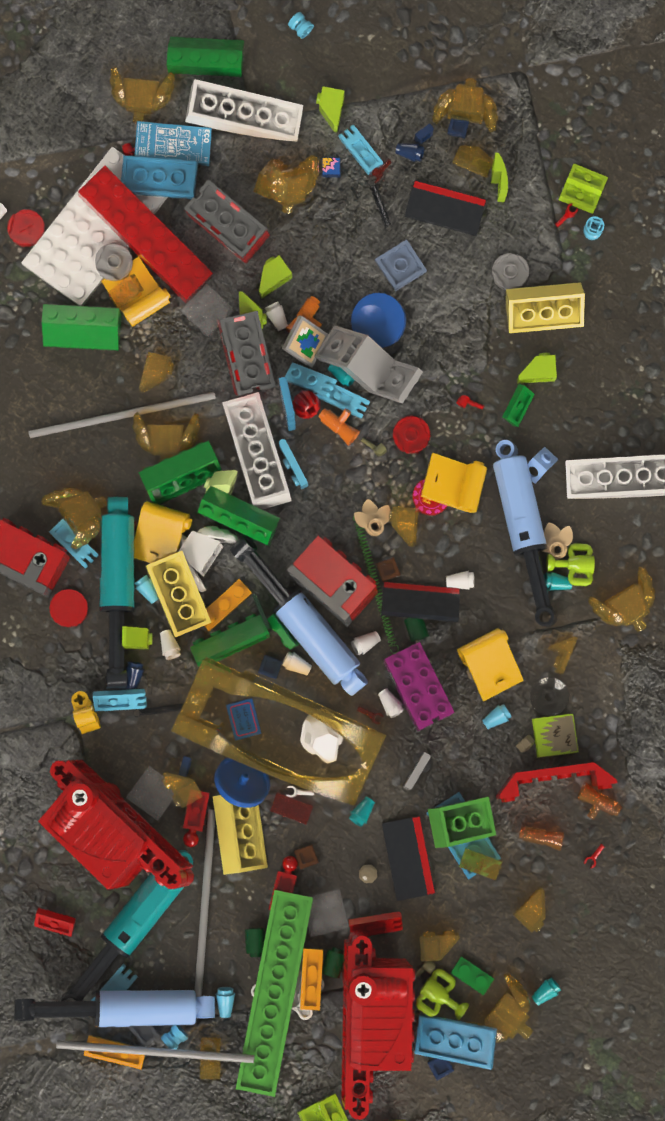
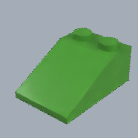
[428,797,496,848]

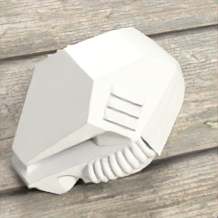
[300,711,344,764]

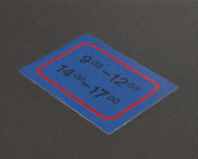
[226,698,261,740]

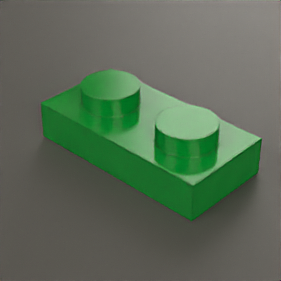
[502,384,535,427]
[267,614,299,650]
[450,956,494,995]

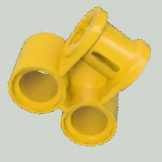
[71,691,101,734]

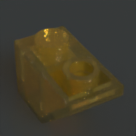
[253,158,288,199]
[162,772,204,808]
[419,930,459,961]

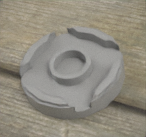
[95,243,133,281]
[492,253,529,290]

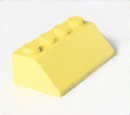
[506,282,585,333]
[145,551,212,637]
[213,795,268,875]

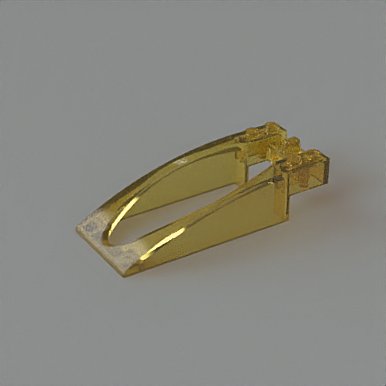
[171,657,386,806]

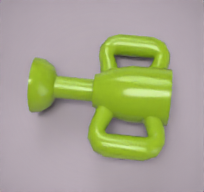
[546,543,595,586]
[416,969,469,1020]

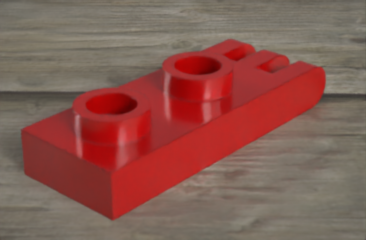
[348,912,403,936]

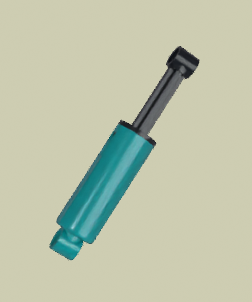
[99,497,135,689]
[61,850,193,1001]

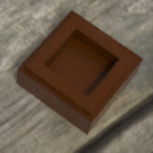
[376,557,400,582]
[294,844,319,870]

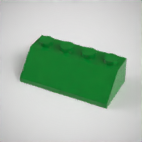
[167,37,244,77]
[42,304,121,351]
[138,441,222,505]
[198,486,280,546]
[190,614,270,669]

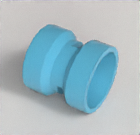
[288,12,314,39]
[583,216,604,240]
[161,1025,188,1049]

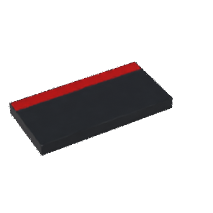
[405,180,487,236]
[381,582,460,622]
[382,816,436,901]

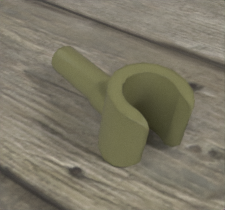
[361,437,387,457]
[415,960,436,979]

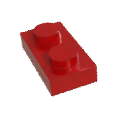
[34,908,76,937]

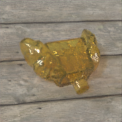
[109,66,175,123]
[432,78,498,133]
[266,155,320,214]
[133,412,200,462]
[41,487,107,549]
[588,567,655,632]
[466,973,533,1043]

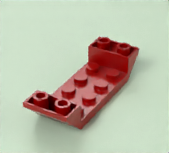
[496,762,617,802]

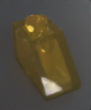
[139,352,174,393]
[389,506,419,547]
[513,887,545,933]

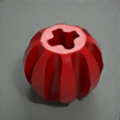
[292,391,320,419]

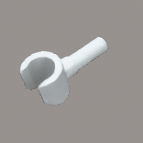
[287,786,314,797]

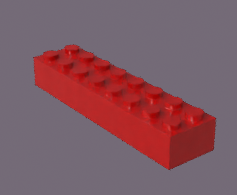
[78,166,213,303]

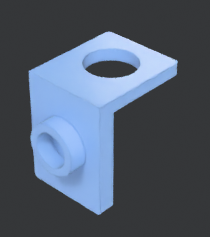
[528,447,558,484]

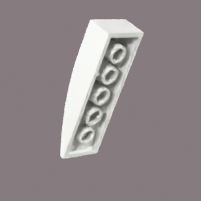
[185,79,303,142]
[222,392,291,510]
[566,455,665,499]

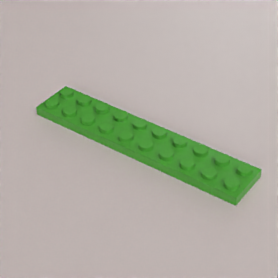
[236,890,313,1097]

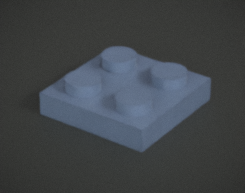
[375,239,427,291]

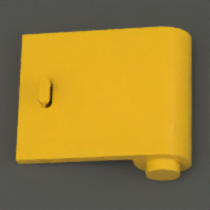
[101,256,171,327]
[421,453,487,513]
[134,501,192,563]
[457,628,524,701]

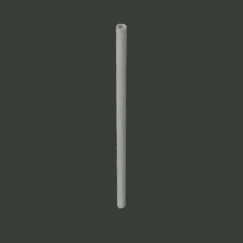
[29,392,216,438]
[194,809,215,997]
[56,1040,255,1063]

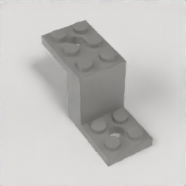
[314,325,423,404]

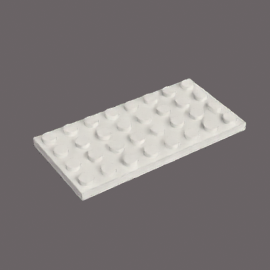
[21,147,168,306]

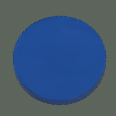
[351,293,406,348]
[214,755,270,808]

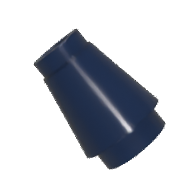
[396,143,424,162]
[126,661,145,690]

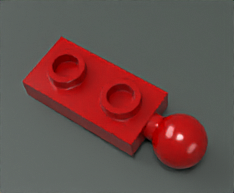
[183,789,210,847]
[268,856,298,910]

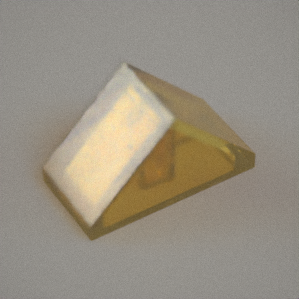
[452,146,493,177]
[459,848,502,880]

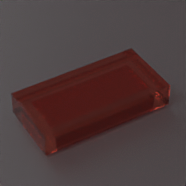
[270,793,313,825]

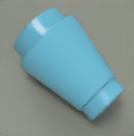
[134,575,158,604]
[482,704,512,729]
[216,987,235,1018]

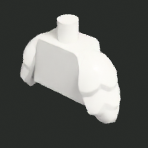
[178,526,238,592]

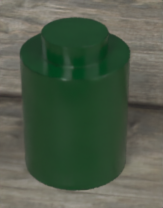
[404,618,429,642]
[245,928,265,957]
[322,947,344,979]

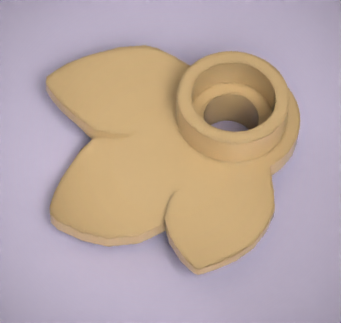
[354,499,391,536]
[542,523,573,559]

